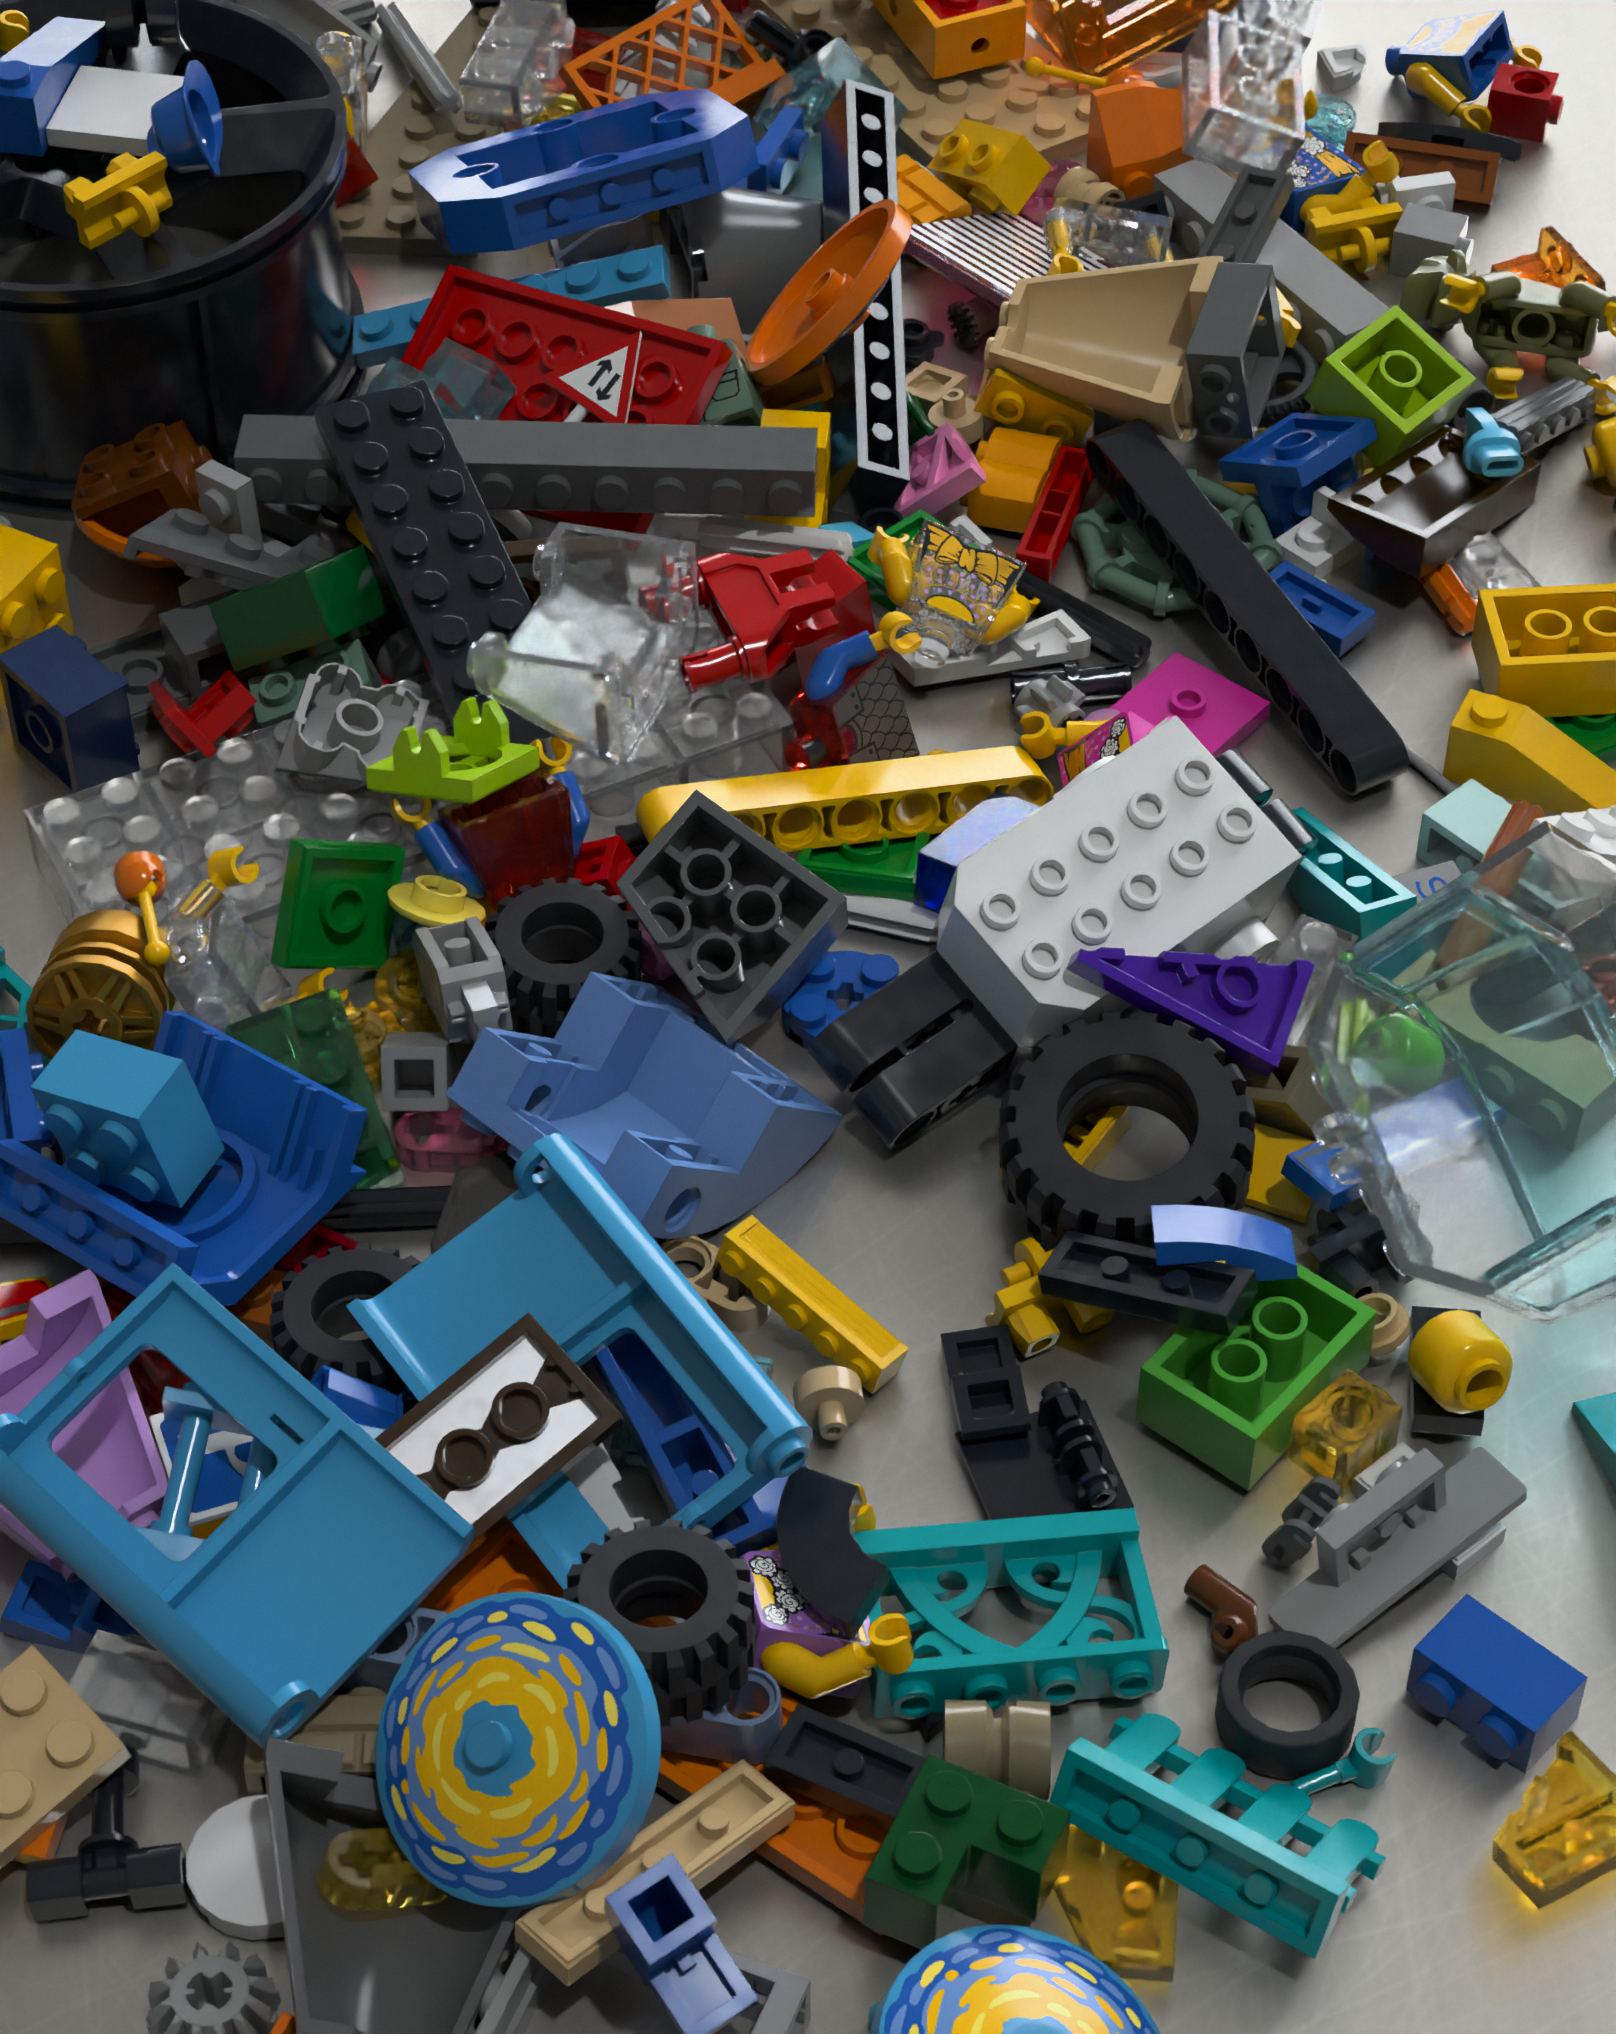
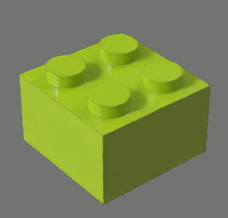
[1304,305,1476,467]

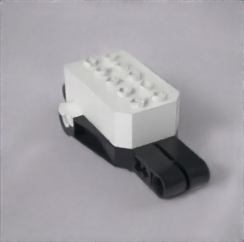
[808,715,1318,1150]

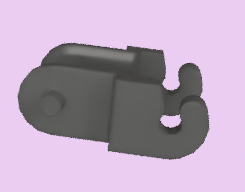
[1262,1476,1343,1566]

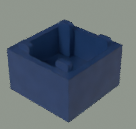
[0,624,140,806]

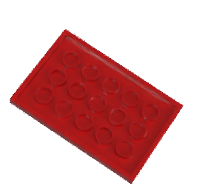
[387,264,733,549]

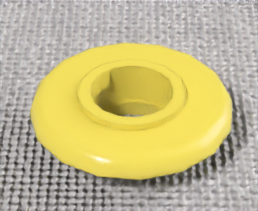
[387,875,486,927]

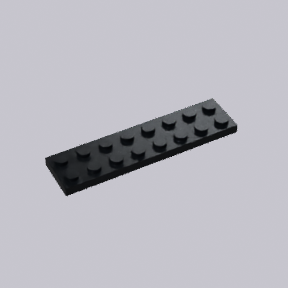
[315,379,589,754]

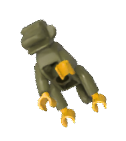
[1399,249,1616,415]

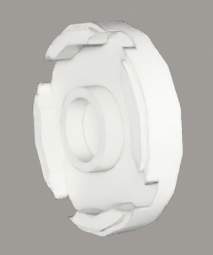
[186,1794,284,1940]

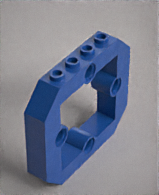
[408,88,760,255]

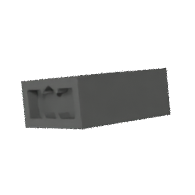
[1185,262,1286,440]

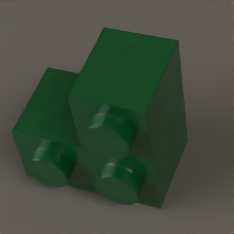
[208,546,388,675]
[863,1754,1071,1950]

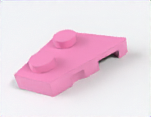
[893,422,987,519]

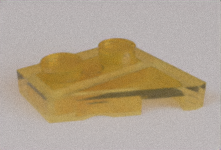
[1492,1731,1616,1910]
[1053,1824,1178,1983]

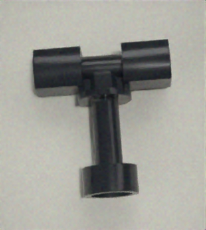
[26,1743,189,1922]

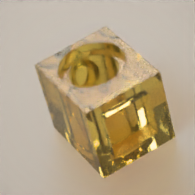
[1288,1369,1403,1498]

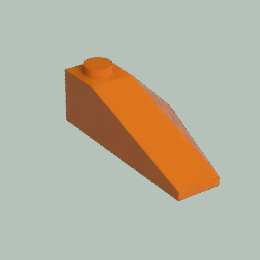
[1086,80,1278,199]

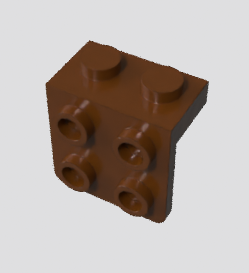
[71,420,213,519]

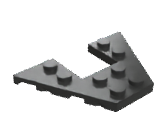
[123,503,399,628]

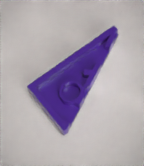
[1066,947,1315,1076]

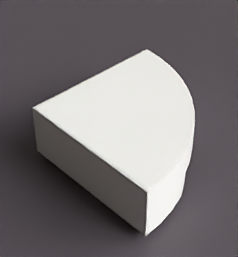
[1316,43,1367,92]

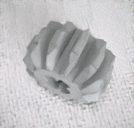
[146,1940,281,2034]

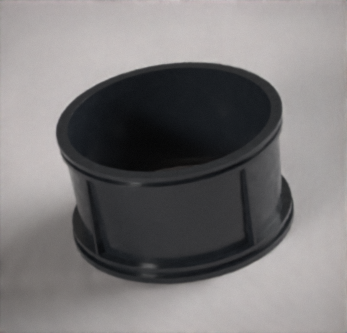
[0,0,367,521]

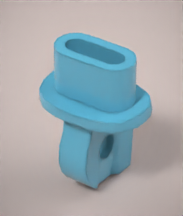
[1462,407,1524,477]

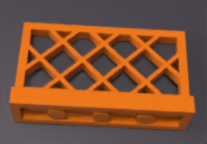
[558,0,786,111]

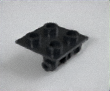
[954,1381,1134,1520]

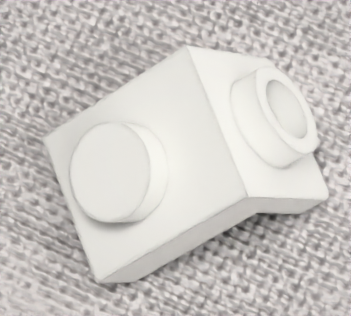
[1371,171,1456,212]

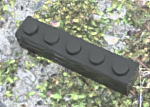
[1491,376,1597,455]

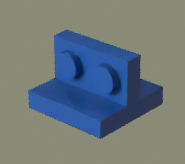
[1218,413,1378,536]

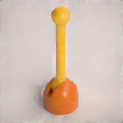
[1024,57,1144,88]
[113,851,170,966]

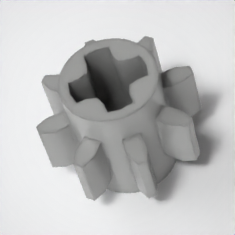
[1014,674,1086,748]

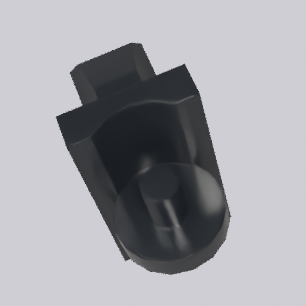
[1306,1198,1428,1299]

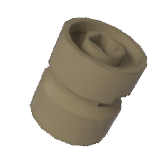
[943,1700,1051,1800]

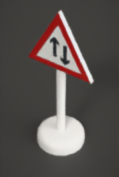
[487,331,642,541]

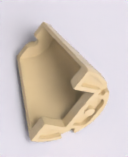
[984,256,1224,442]

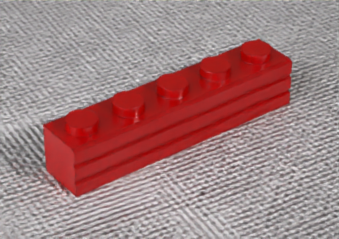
[1015,445,1094,583]

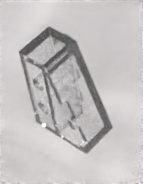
[459,0,575,129]

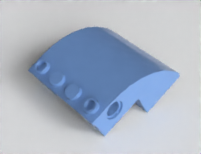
[445,972,843,1239]

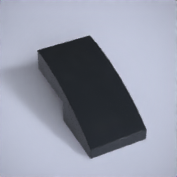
[941,1324,1032,1441]

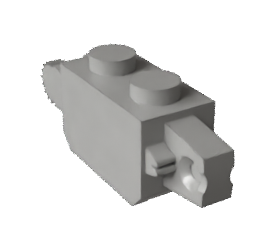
[412,916,513,1044]

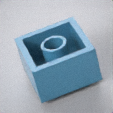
[30,1029,225,1208]

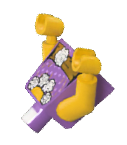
[739,1483,914,1699]

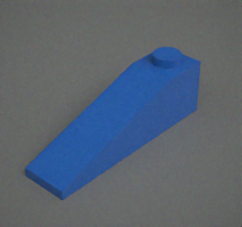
[0,17,107,157]

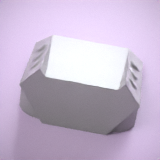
[274,662,430,782]

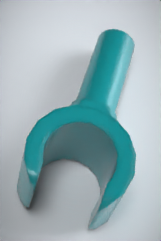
[1290,1728,1397,1795]

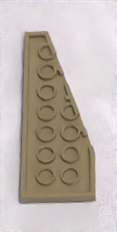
[336,5,522,258]

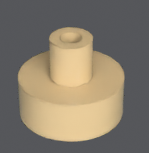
[928,388,985,444]
[792,1365,865,1440]

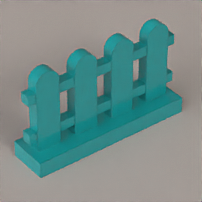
[1049,1713,1386,1959]

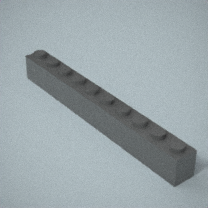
[234,414,818,517]

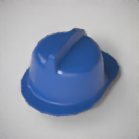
[147,60,223,177]

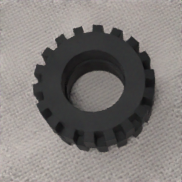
[485,878,642,1039]
[269,1243,421,1395]
[563,1519,756,1726]

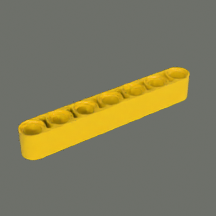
[635,746,1054,852]

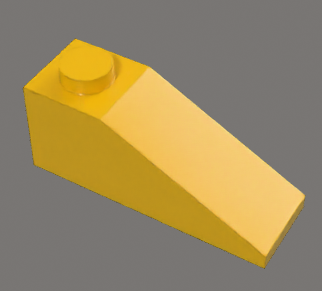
[1443,689,1616,815]

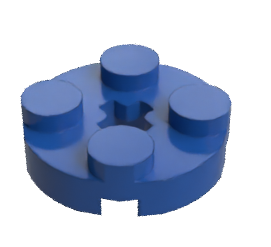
[781,950,899,1050]

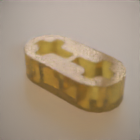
[317,1828,450,1911]

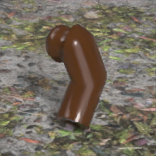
[1184,1564,1258,1659]

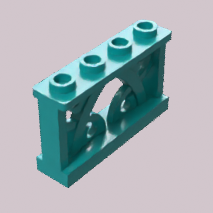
[855,1508,1169,1719]

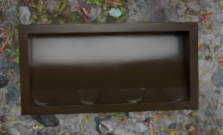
[1327,425,1542,579]

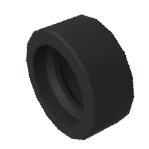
[1215,1630,1360,1779]

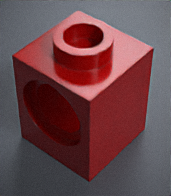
[1487,62,1565,143]

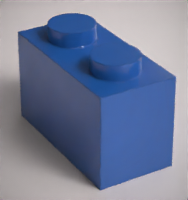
[1406,1594,1588,1774]

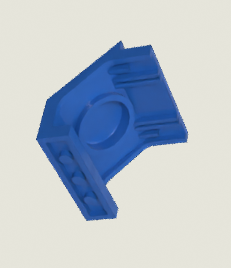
[0,1011,368,1306]

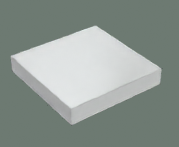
[46,65,184,157]

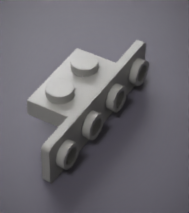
[1267,1447,1527,1648]

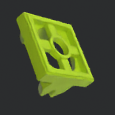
[365,697,540,804]

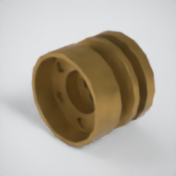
[26,909,184,1060]

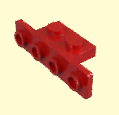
[148,670,257,759]

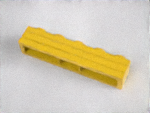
[715,1214,909,1394]

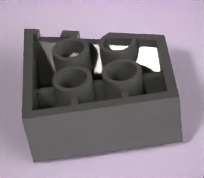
[616,789,848,1046]

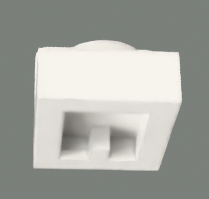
[1275,486,1360,579]

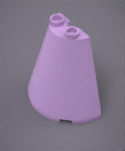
[0,1268,168,1583]

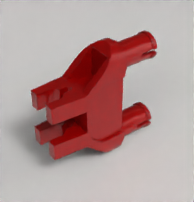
[640,548,839,694]

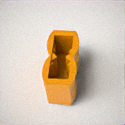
[959,427,1062,533]

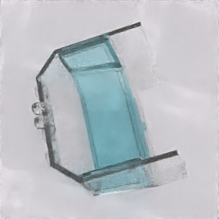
[1306,820,1616,1326]

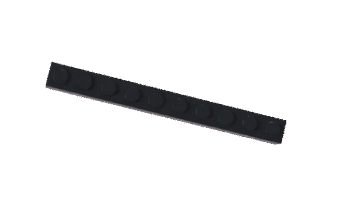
[821,78,910,517]

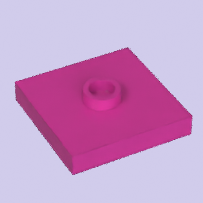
[1109,652,1271,758]

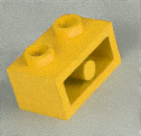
[927,118,1052,216]

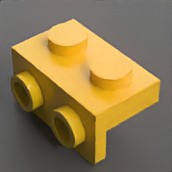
[973,368,1095,448]

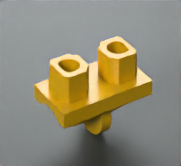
[63,150,173,250]
[1304,197,1403,273]
[985,1237,1115,1358]

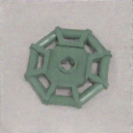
[1070,468,1283,617]

